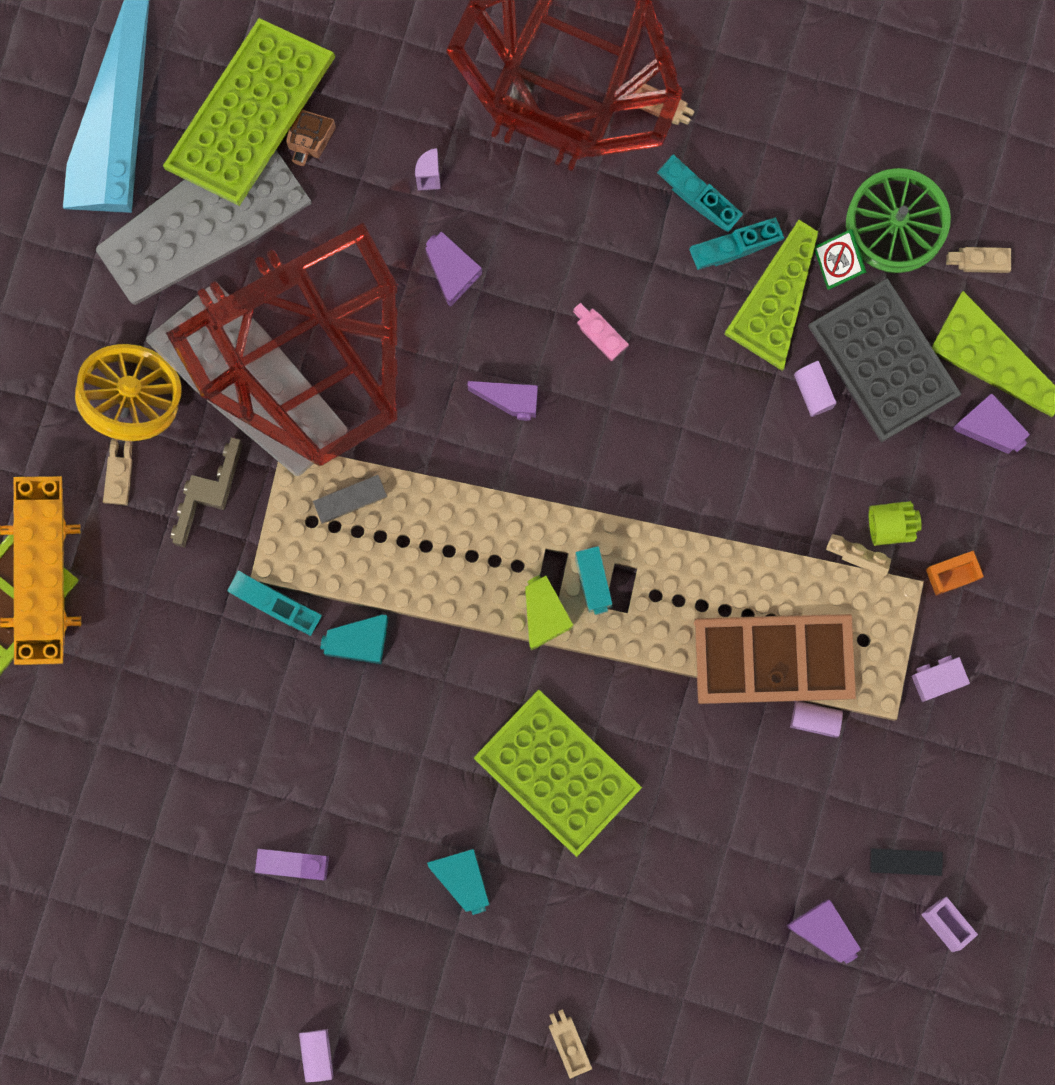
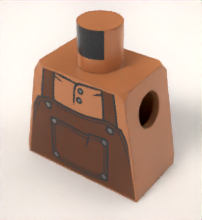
[287,110,336,166]

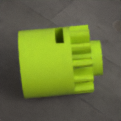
[869,501,921,546]

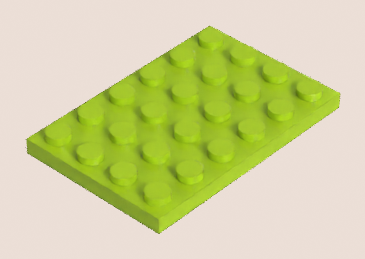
[474,690,642,857]

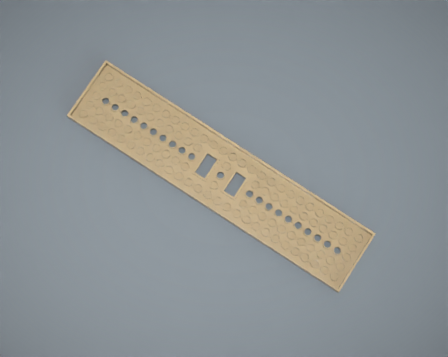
[251,454,924,721]

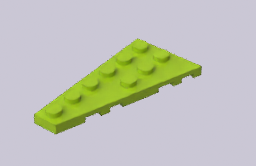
[725,220,818,371]
[932,291,1055,417]

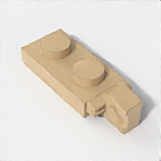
[946,247,1011,273]
[826,534,891,576]

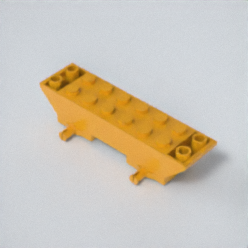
[0,476,81,665]

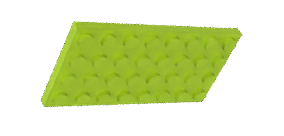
[163,18,335,206]

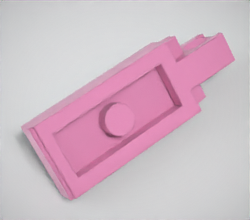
[573,303,629,361]

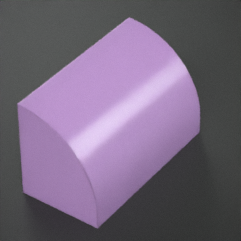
[415,148,441,190]
[794,361,836,417]
[790,701,843,738]
[921,897,978,952]
[299,1029,334,1082]

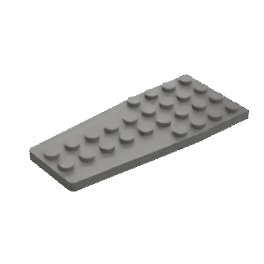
[96,150,312,305]
[146,281,347,476]

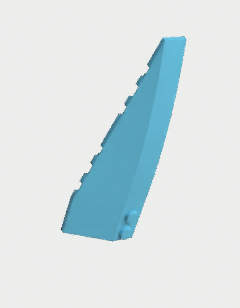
[63,0,149,213]

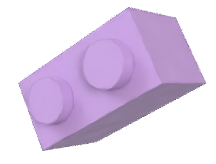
[912,656,970,702]

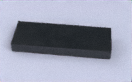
[869,848,943,876]

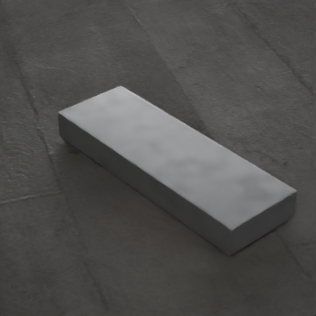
[313,475,387,524]

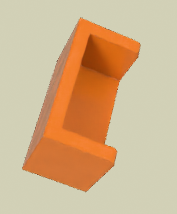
[926,551,984,595]

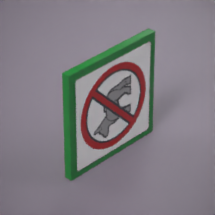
[814,229,866,290]

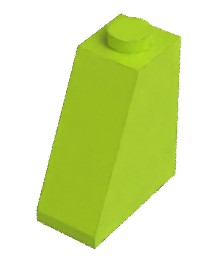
[525,575,574,650]

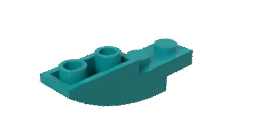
[657,154,743,232]
[689,217,784,270]
[227,570,322,636]

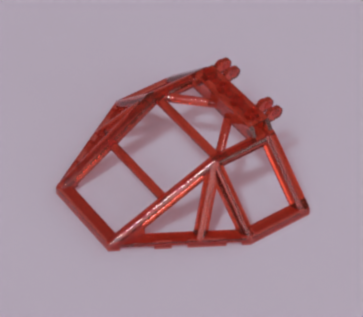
[446,0,683,171]
[166,223,397,466]

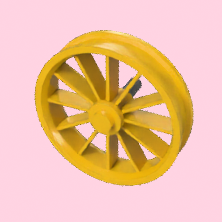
[75,344,181,441]

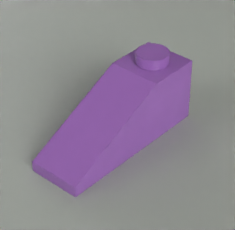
[468,381,538,421]
[255,849,329,880]

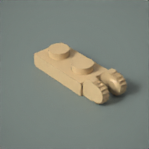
[103,439,133,505]

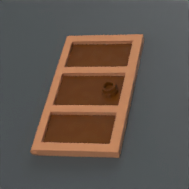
[694,614,856,704]

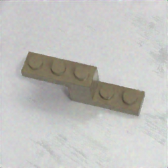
[171,438,243,548]

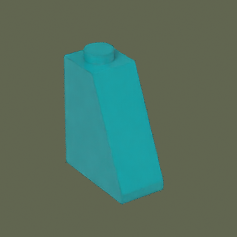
[575,546,612,615]
[321,615,389,664]
[427,849,490,915]

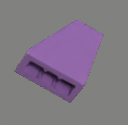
[426,232,482,307]
[954,394,1030,454]
[787,900,861,964]

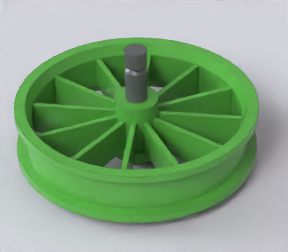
[846,168,951,273]

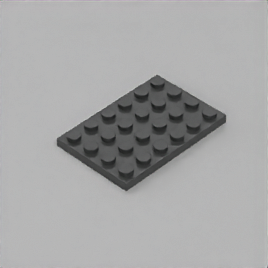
[808,278,961,443]

